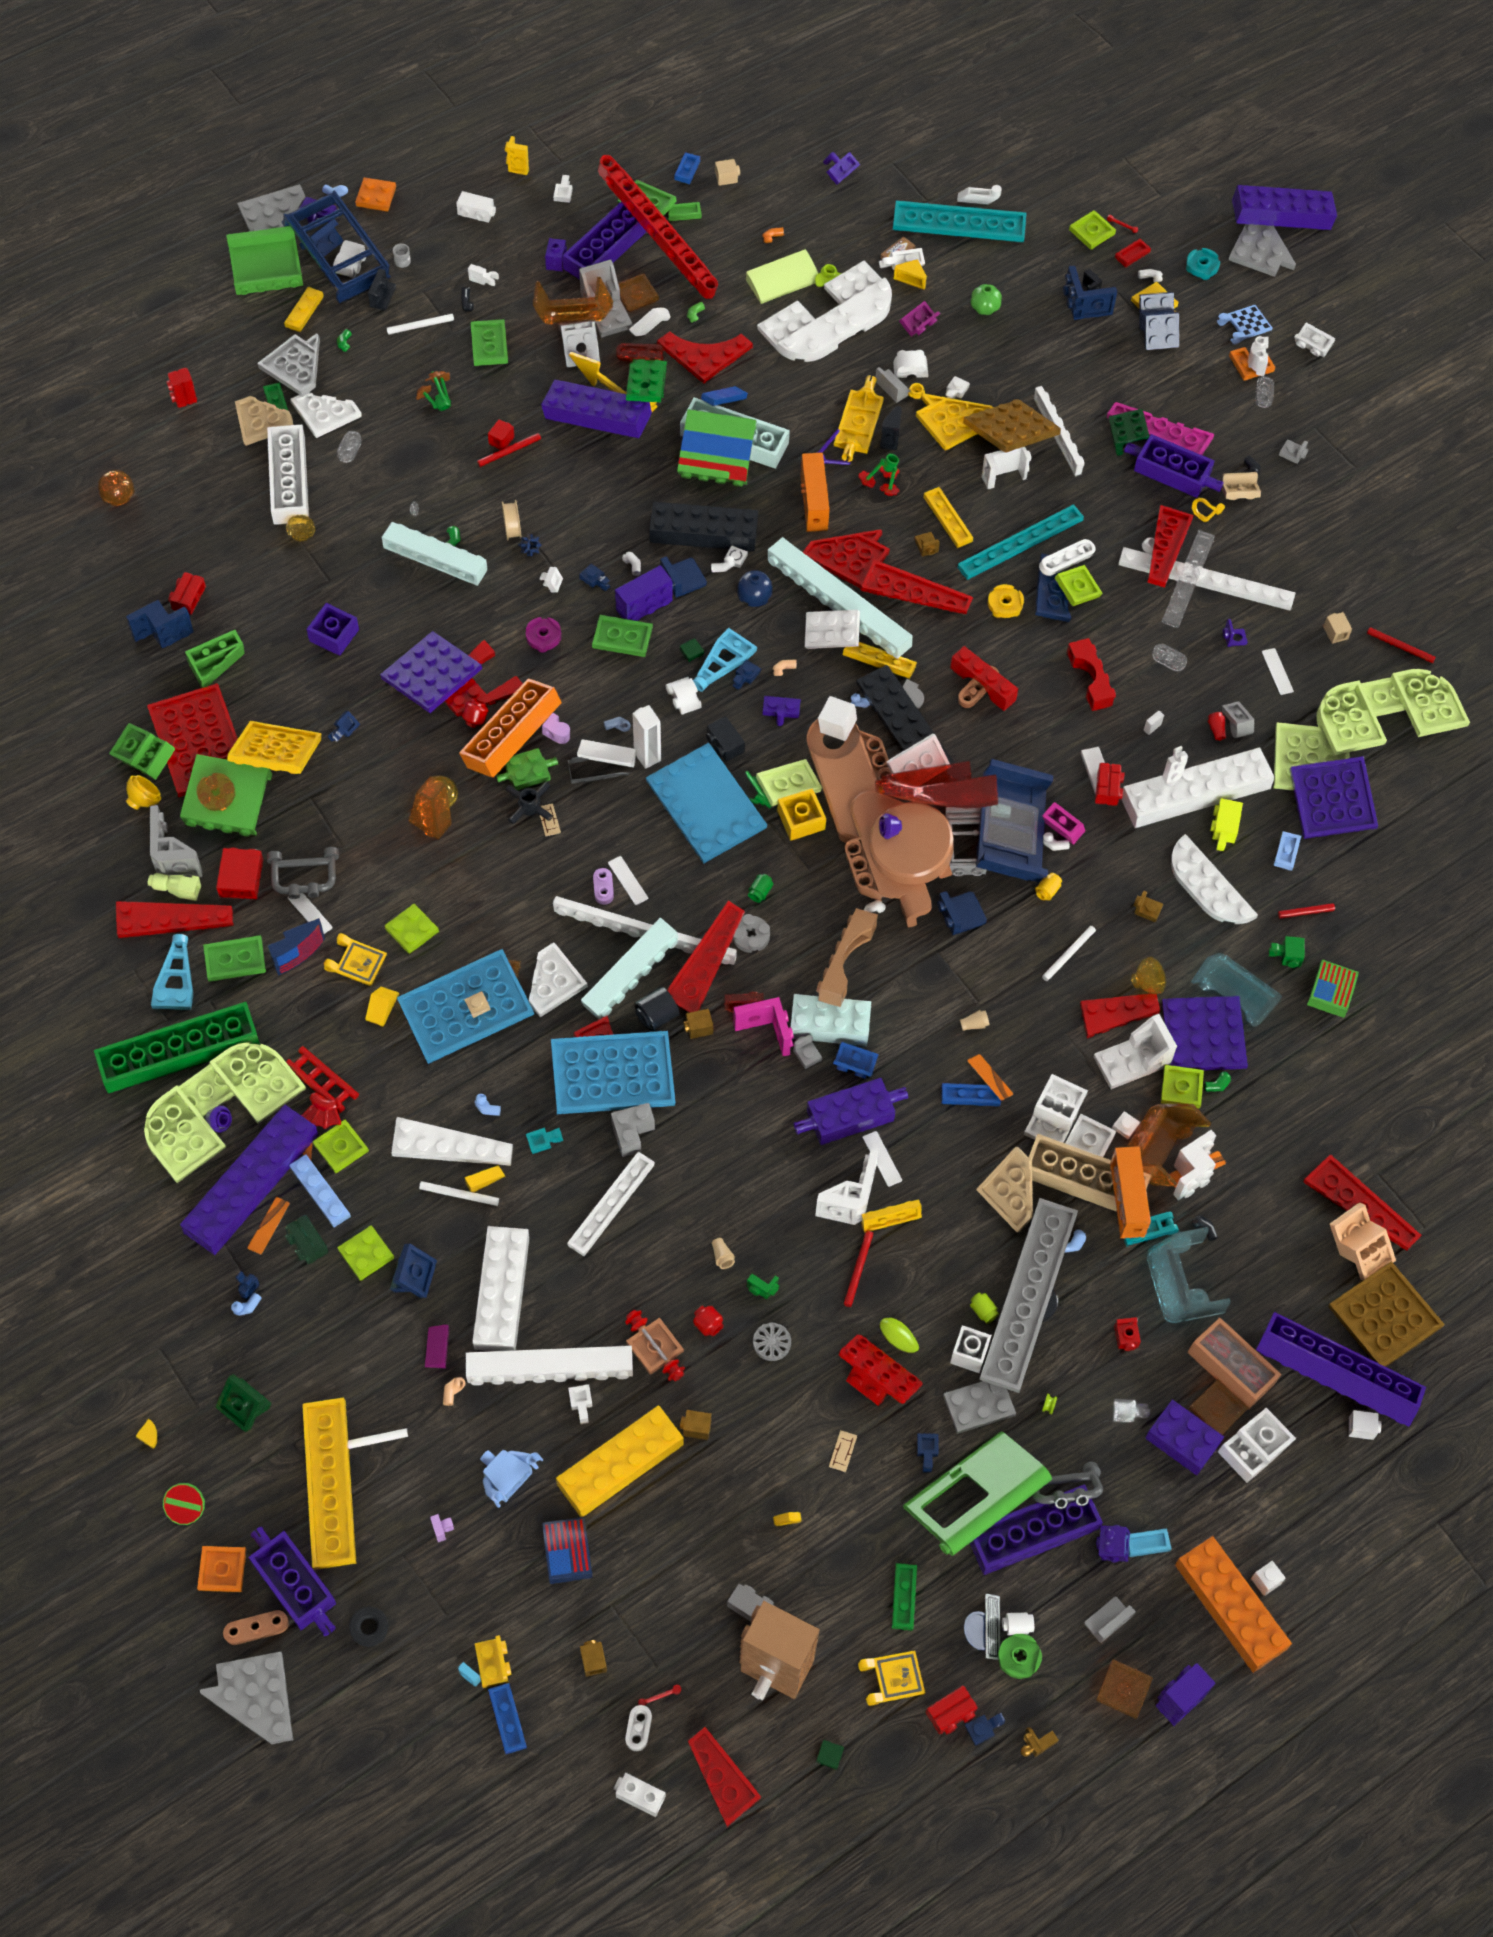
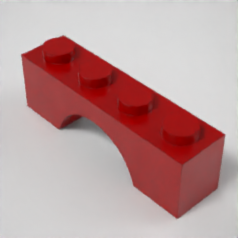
[1067,638,1116,711]
[950,646,1018,711]

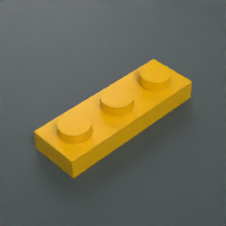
[284,287,324,332]
[861,1199,922,1233]

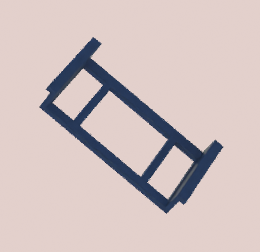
[281,190,391,303]

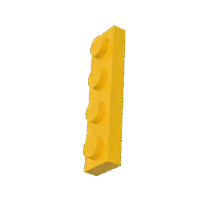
[924,487,973,548]
[843,642,917,679]

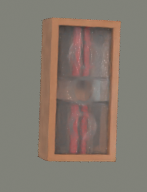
[1187,1318,1282,1410]

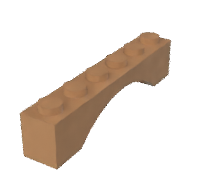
[817,908,878,1007]

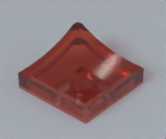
[724,992,764,1013]

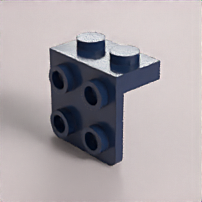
[660,556,707,598]
[937,891,987,935]

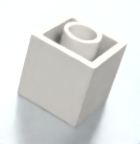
[818,696,857,741]
[950,1326,992,1373]

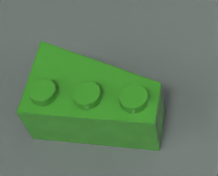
[185,630,245,688]

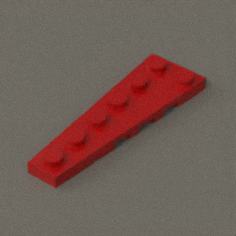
[1148,505,1194,588]
[861,559,973,615]
[667,900,745,1013]
[116,901,234,938]
[1303,1154,1421,1251]

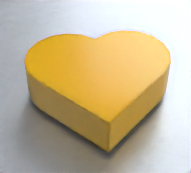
[773,1512,801,1526]

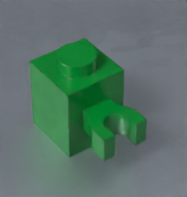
[1269,936,1305,968]

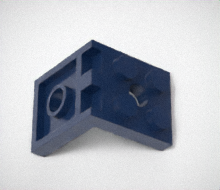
[1063,266,1117,320]

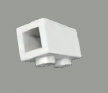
[457,191,496,223]
[614,1773,666,1817]

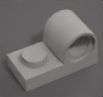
[1222,701,1254,738]

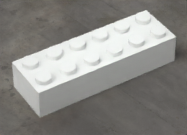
[267,425,309,524]
[473,1226,529,1351]

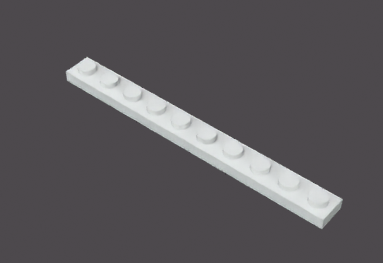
[1119,547,1295,610]
[553,896,737,965]

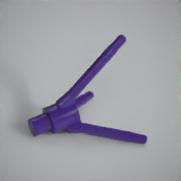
[816,429,851,465]

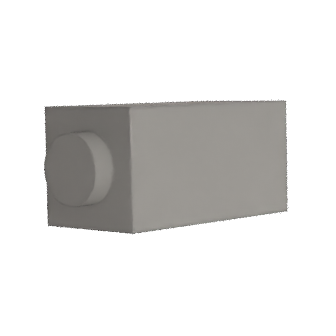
[727,1584,774,1622]

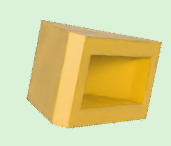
[894,259,927,290]
[365,987,399,1027]

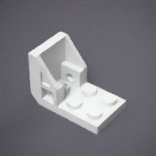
[1093,1014,1177,1089]
[815,1148,879,1225]

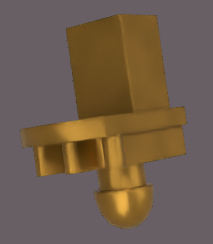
[1021,1727,1059,1757]

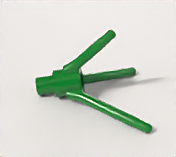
[745,771,772,809]

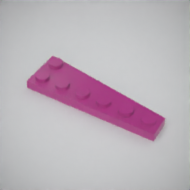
[1107,402,1214,455]

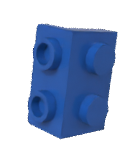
[833,1042,879,1079]

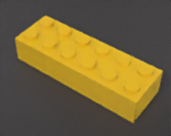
[556,1405,684,1517]

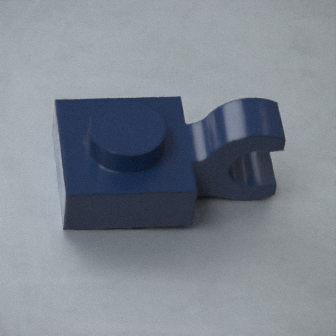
[579,564,610,591]
[733,660,761,690]
[327,711,360,742]
[236,1271,260,1301]
[917,1433,939,1472]
[965,1713,1005,1746]

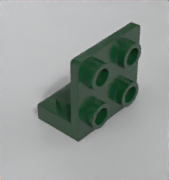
[1109,409,1149,456]

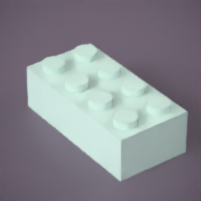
[791,994,871,1046]

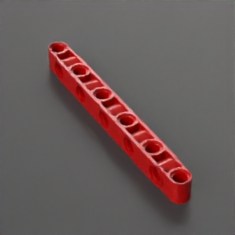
[598,155,718,299]

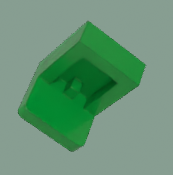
[747,1274,780,1300]

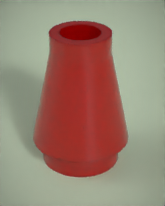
[1207,712,1226,741]

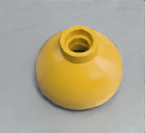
[126,775,161,810]

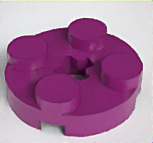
[525,617,562,653]

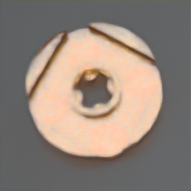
[196,773,235,811]

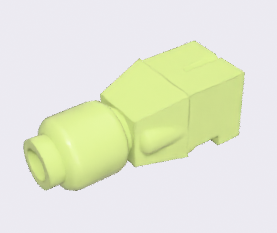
[148,873,201,901]

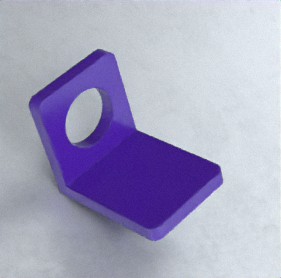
[1223,619,1248,647]

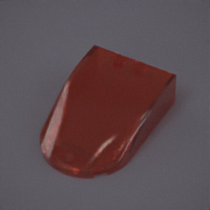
[875,761,998,808]

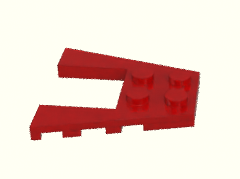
[444,640,523,717]

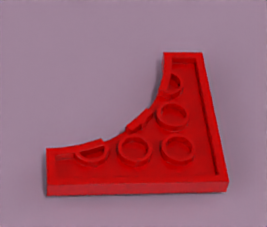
[657,332,753,384]

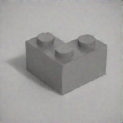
[611,1103,655,1157]

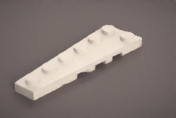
[392,1117,513,1166]

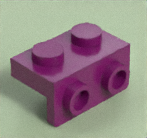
[899,301,940,337]

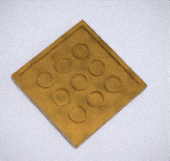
[963,399,1061,453]
[1328,1261,1445,1367]

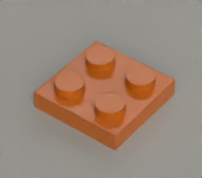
[355,178,396,211]
[197,1546,246,1592]

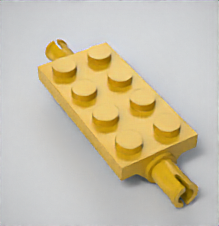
[834,375,884,462]

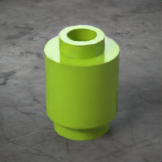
[970,1293,999,1324]

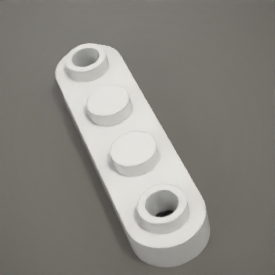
[1039,539,1095,576]

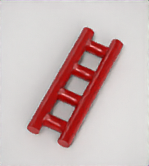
[286,1046,359,1113]

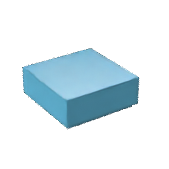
[458,1662,481,1686]

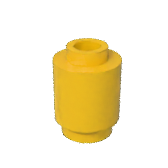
[1035,873,1062,900]

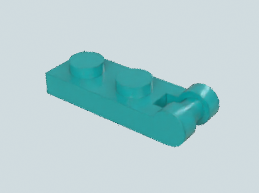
[1123,1212,1179,1246]

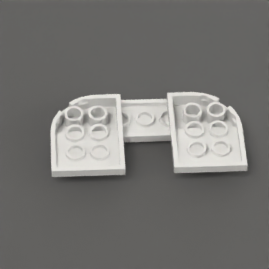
[757,261,892,362]

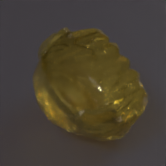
[286,515,315,542]

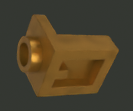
[915,532,940,557]
[1134,891,1163,922]

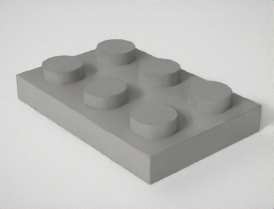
[943,1381,1016,1434]

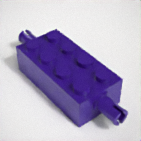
[1124,434,1224,498]
[793,1078,908,1145]
[249,1527,336,1636]

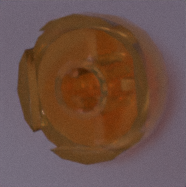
[98,470,135,506]

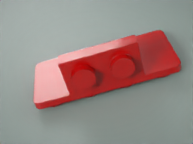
[839,1335,923,1406]

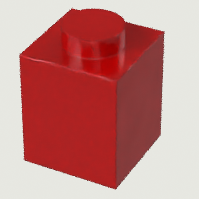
[488,420,514,450]

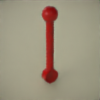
[1107,215,1138,233]
[638,1685,681,1706]

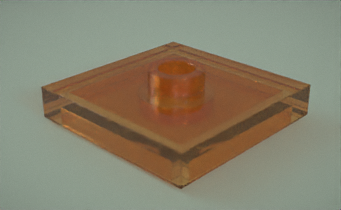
[618,273,659,312]
[1189,1379,1248,1435]
[1096,1659,1153,1719]

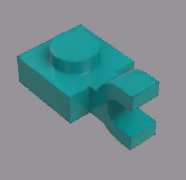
[526,1128,563,1154]

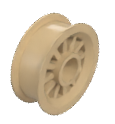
[502,500,521,541]

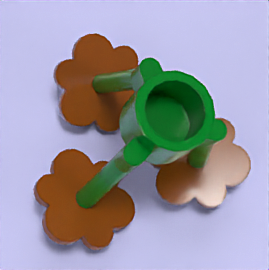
[416,371,451,411]

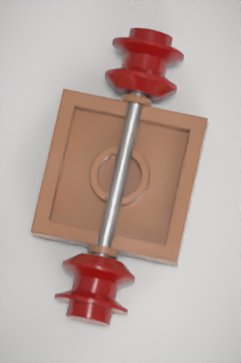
[625,1310,685,1381]

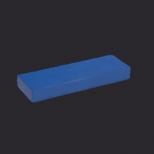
[701,386,748,406]
[941,1083,1001,1106]
[488,1683,527,1754]

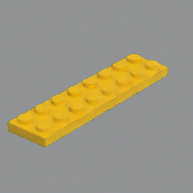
[303,1398,356,1570]

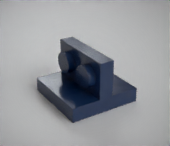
[299,219,344,257]
[390,1244,437,1298]

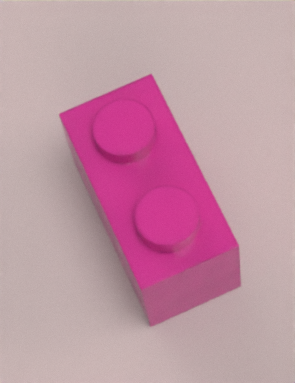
[1043,802,1085,845]

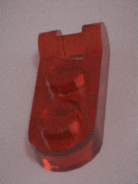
[616,343,664,361]

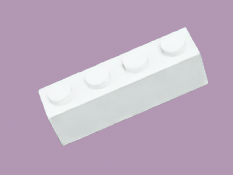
[633,705,661,769]

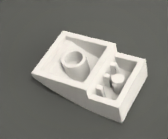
[1218,1408,1296,1483]

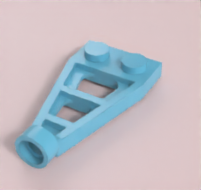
[693,628,757,692]
[151,934,193,1010]

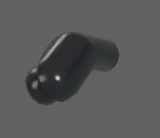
[461,287,474,312]
[1244,456,1261,476]
[1191,1215,1218,1241]

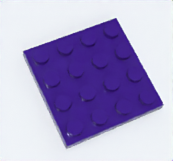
[380,631,482,713]
[1290,756,1378,839]
[1162,996,1248,1070]

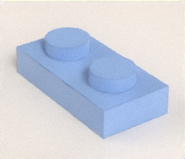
[1274,831,1301,871]

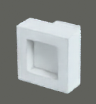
[540,567,563,592]

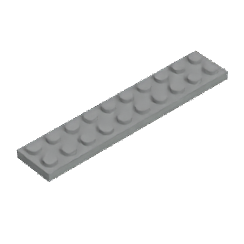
[979,1198,1078,1393]

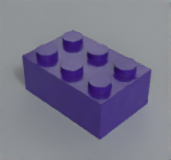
[615,565,672,621]
[1145,1399,1224,1476]
[1156,1663,1216,1726]

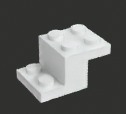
[1024,1074,1088,1143]
[1173,1130,1216,1200]

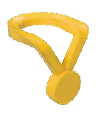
[1192,498,1225,522]

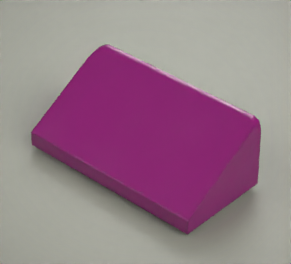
[425,1325,449,1368]

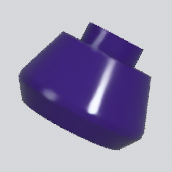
[879,813,902,839]
[206,1106,232,1133]

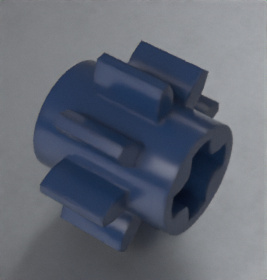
[518,533,542,556]

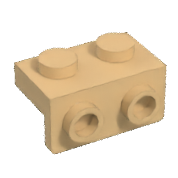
[1221,472,1261,500]

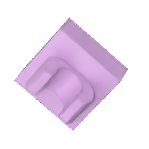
[430,1514,454,1542]

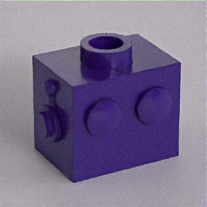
[545,238,567,272]
[1096,1525,1130,1562]

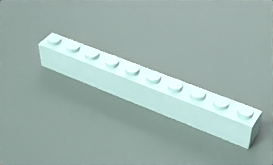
[768,537,912,659]

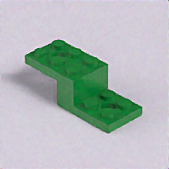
[626,359,667,403]

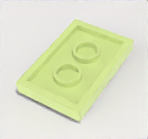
[756,759,822,806]

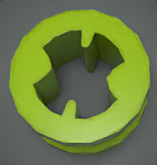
[1042,1394,1057,1414]

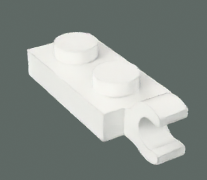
[879,248,925,270]
[1162,746,1188,783]

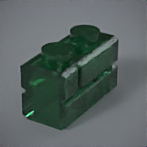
[285,1215,328,1265]

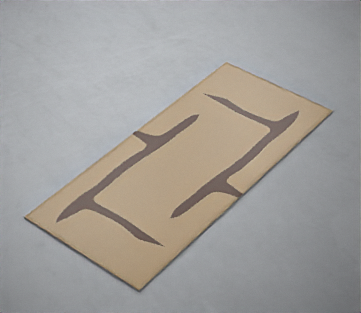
[540,804,561,836]
[829,1430,857,1472]

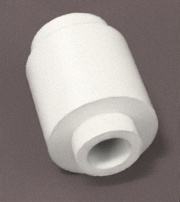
[1002,1612,1034,1635]

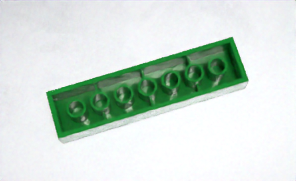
[94,1002,260,1093]

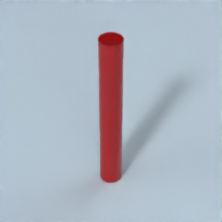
[1278,903,1335,919]

